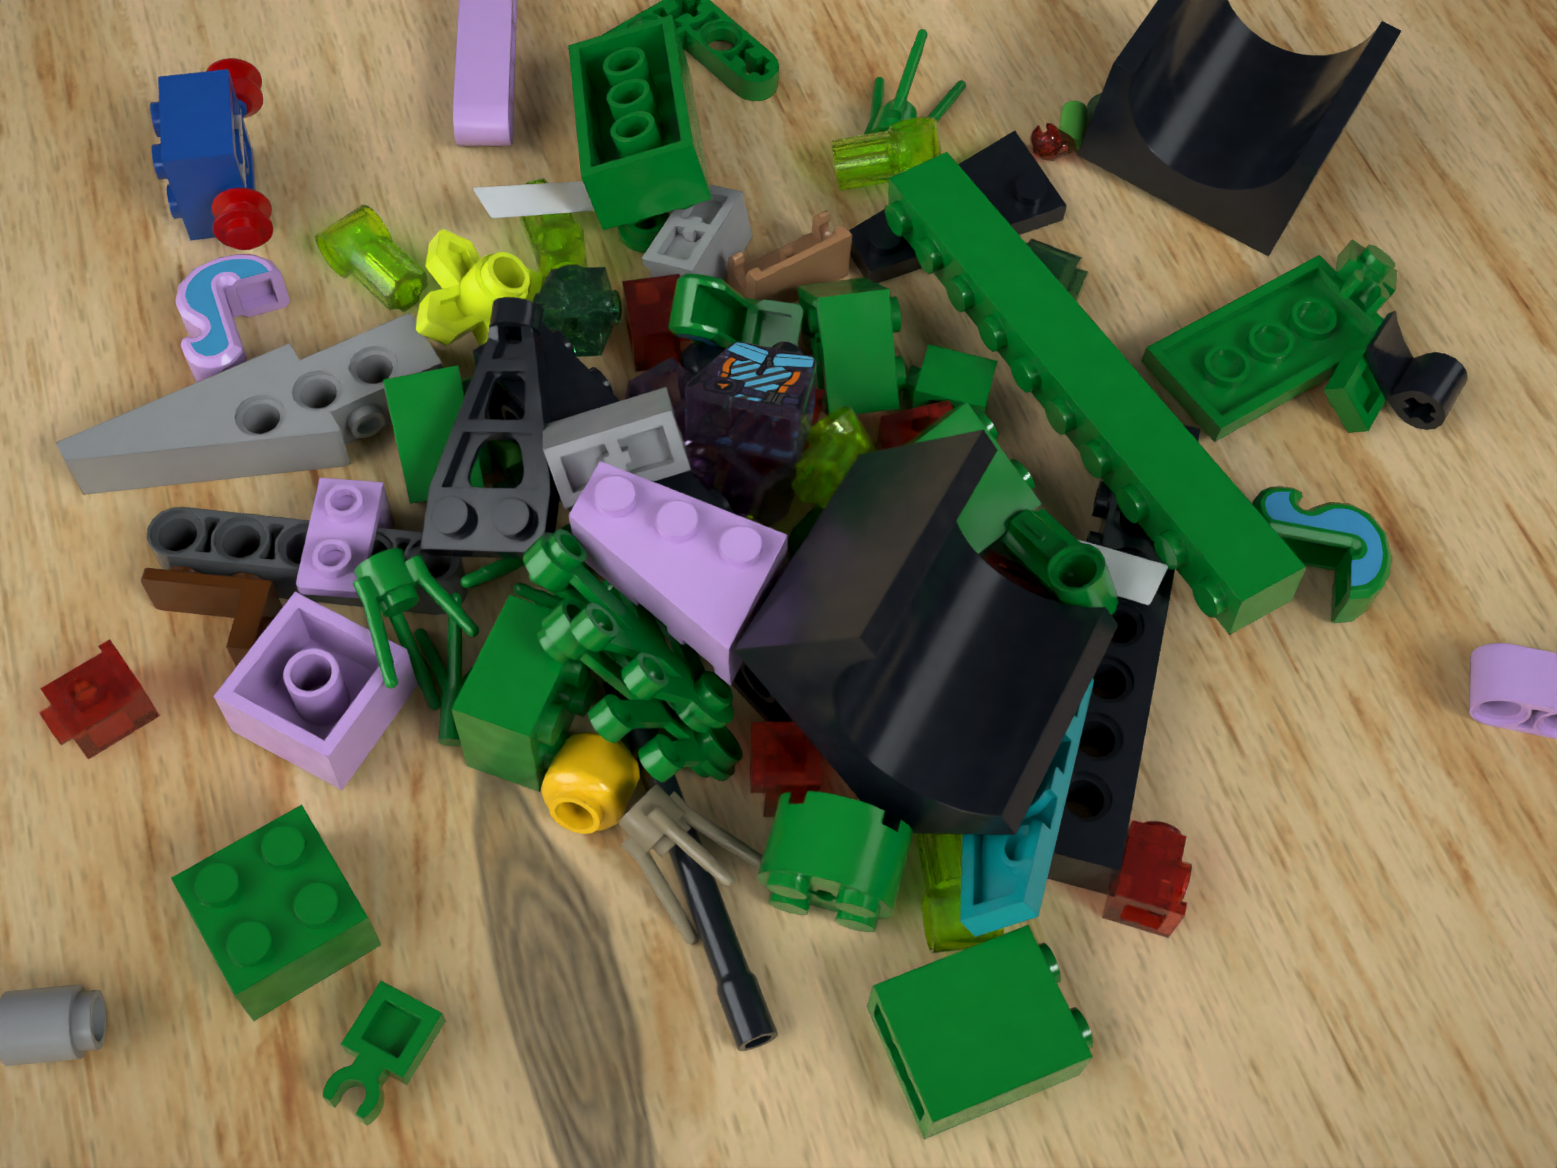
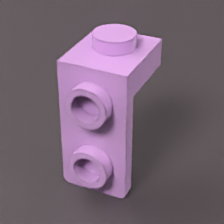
[296,478,394,598]

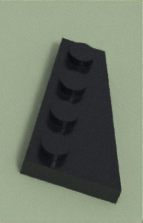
[849,131,1067,283]

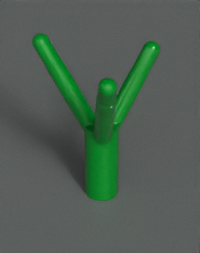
[414,592,473,746]

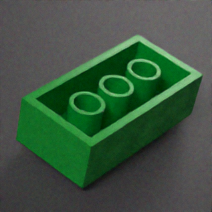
[568,15,712,230]

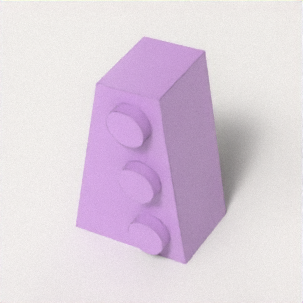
[569,461,788,686]

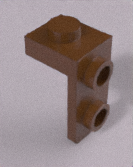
[141,566,283,667]

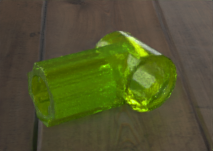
[832,117,942,191]
[519,178,589,295]
[315,204,428,312]
[791,406,879,508]
[916,834,1004,954]

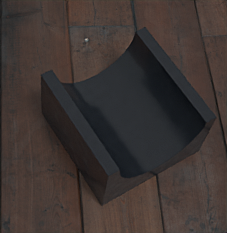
[1078,0,1401,257]
[734,430,1118,835]

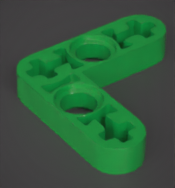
[602,0,779,102]

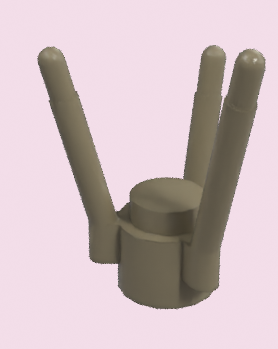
[618,784,763,945]

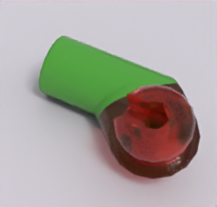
[1030,100,1088,162]

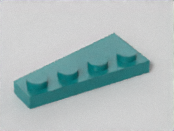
[960,678,1094,937]

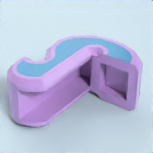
[175,254,290,383]

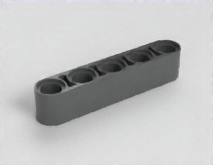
[147,507,468,615]

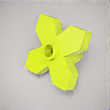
[416,229,542,346]

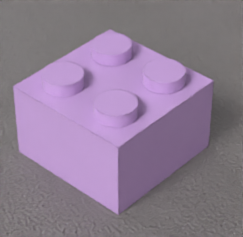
[214,592,418,790]

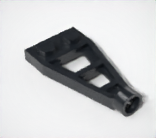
[420,297,560,559]

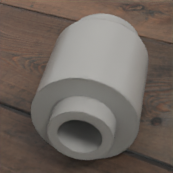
[0,984,107,1066]

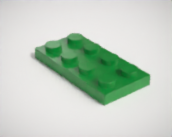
[1141,255,1384,442]

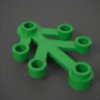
[523,529,734,733]
[537,599,743,782]

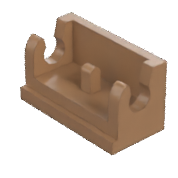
[724,210,852,303]

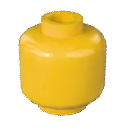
[541,732,640,834]

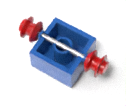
[150,58,273,250]

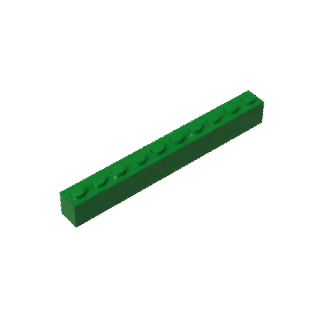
[885,152,1306,635]

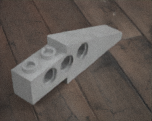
[56,313,443,495]

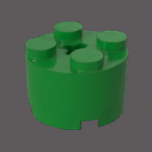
[757,791,913,932]

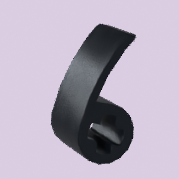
[1366,311,1468,430]

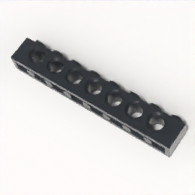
[1047,425,1201,895]

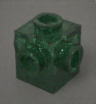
[533,264,622,357]

